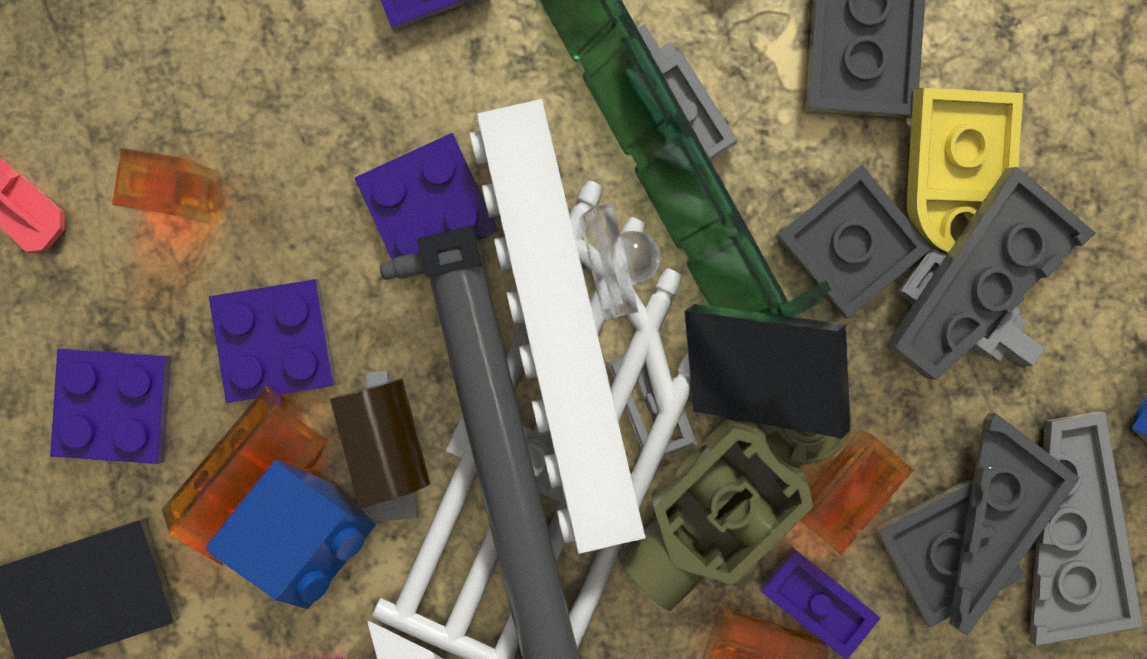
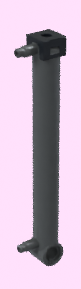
[380,225,580,659]

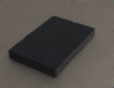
[684,304,851,438]
[0,518,179,659]

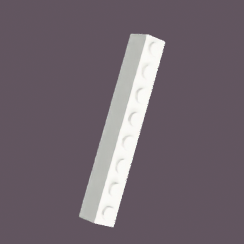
[470,99,645,554]

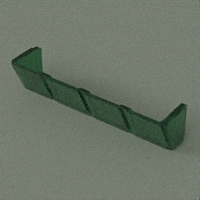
[540,0,831,317]

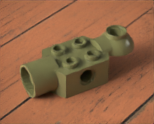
[617,402,853,611]

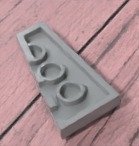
[1029,411,1143,646]

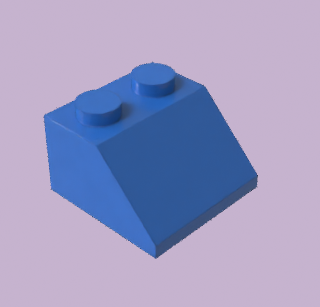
[205,459,376,609]

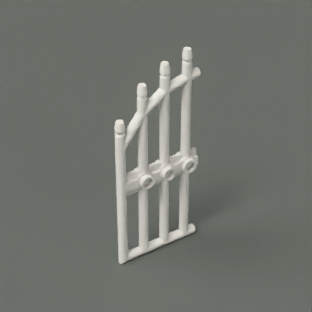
[371,180,691,659]

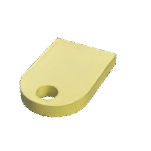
[907,88,1023,254]

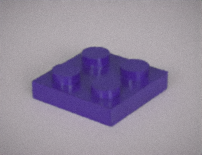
[354,133,499,260]
[209,279,336,403]
[50,348,171,464]

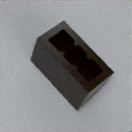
[330,378,431,508]

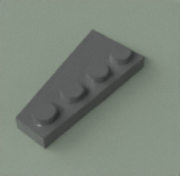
[885,167,1096,380]

